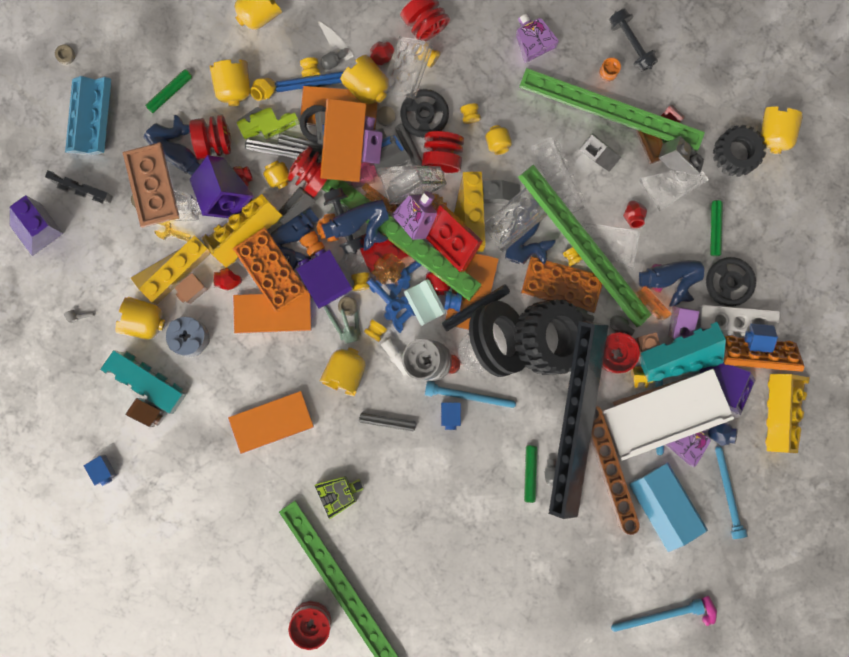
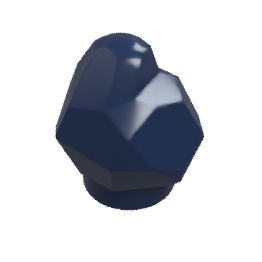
[708,423,738,446]

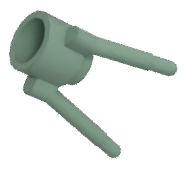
[324,306,361,344]

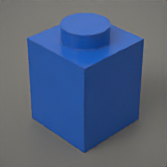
[745,323,778,353]
[441,403,461,430]
[83,455,117,487]

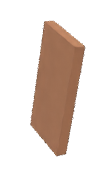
[123,142,180,228]

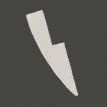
[319,22,354,61]

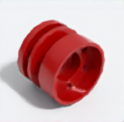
[400,0,450,43]
[189,114,232,160]
[422,131,464,173]
[287,146,327,197]
[602,332,640,374]
[288,600,332,650]

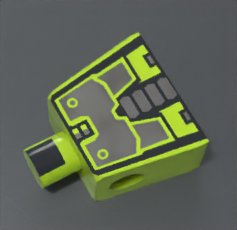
[314,476,364,519]

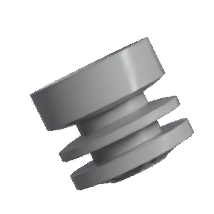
[402,339,452,381]

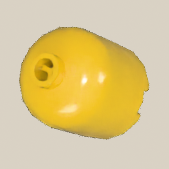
[234,0,283,30]
[340,54,389,105]
[209,59,250,107]
[760,107,803,154]
[115,297,165,339]
[319,347,366,396]

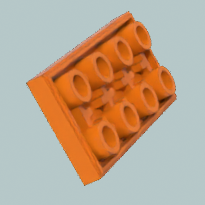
[300,86,378,130]
[320,99,366,182]
[232,228,308,313]
[445,253,499,330]
[521,256,602,313]
[233,292,312,334]
[724,335,805,372]
[228,391,314,454]

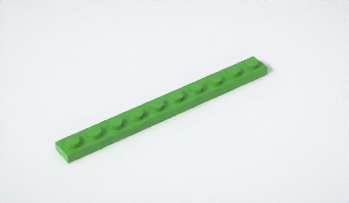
[519,68,705,151]
[518,164,652,327]
[321,179,482,301]
[279,500,399,657]

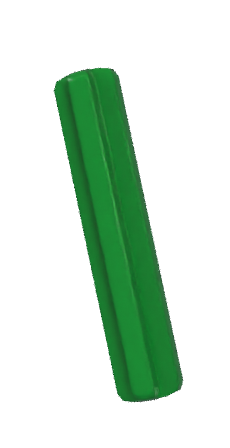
[145,69,192,113]
[710,200,723,256]
[524,445,537,503]

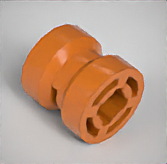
[599,57,621,82]
[299,231,325,257]

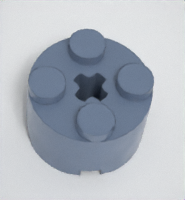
[166,317,209,357]

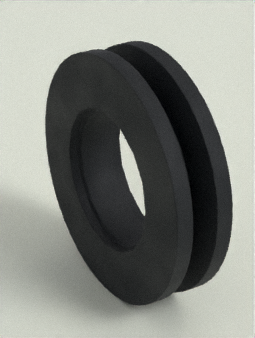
[469,301,526,377]

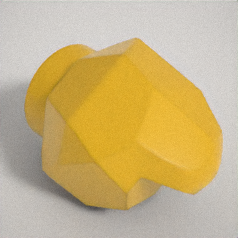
[250,77,276,101]

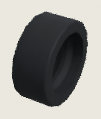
[300,105,326,143]

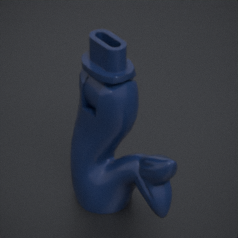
[143,115,200,176]
[505,199,556,265]
[321,200,389,251]
[270,208,319,270]
[639,260,704,307]

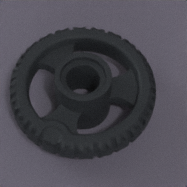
[400,89,449,138]
[706,257,756,306]

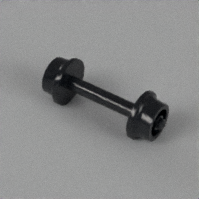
[609,8,658,72]
[323,188,364,255]

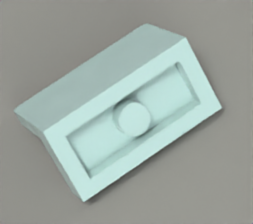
[404,279,446,326]

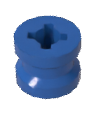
[444,291,462,312]

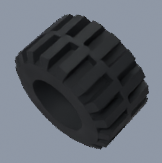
[713,125,766,177]

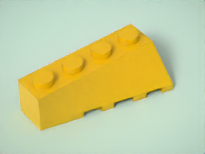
[454,172,486,252]
[131,235,211,305]

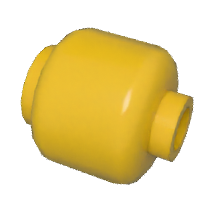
[485,125,512,155]
[263,160,289,189]

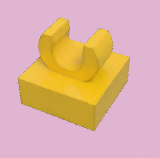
[631,366,653,388]

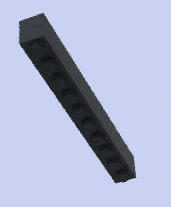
[548,321,609,519]

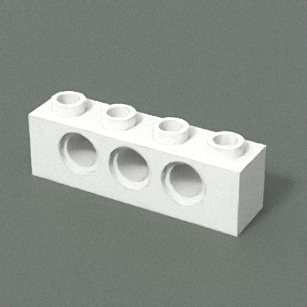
[697,305,780,337]

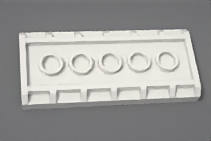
[602,369,734,460]

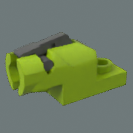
[236,107,300,140]

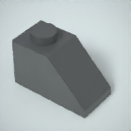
[483,180,520,204]

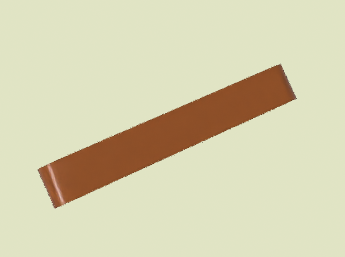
[590,406,640,535]

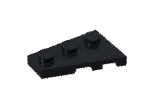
[45,170,113,204]

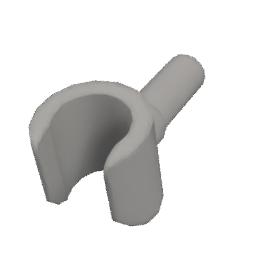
[64,310,93,323]

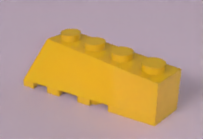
[201,194,282,268]
[765,374,810,453]

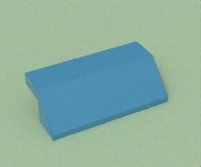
[65,76,111,155]
[629,462,708,552]

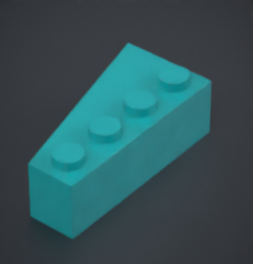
[640,322,726,382]
[100,350,186,414]

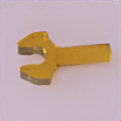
[154,221,191,242]

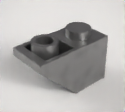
[580,133,621,172]
[659,136,704,175]

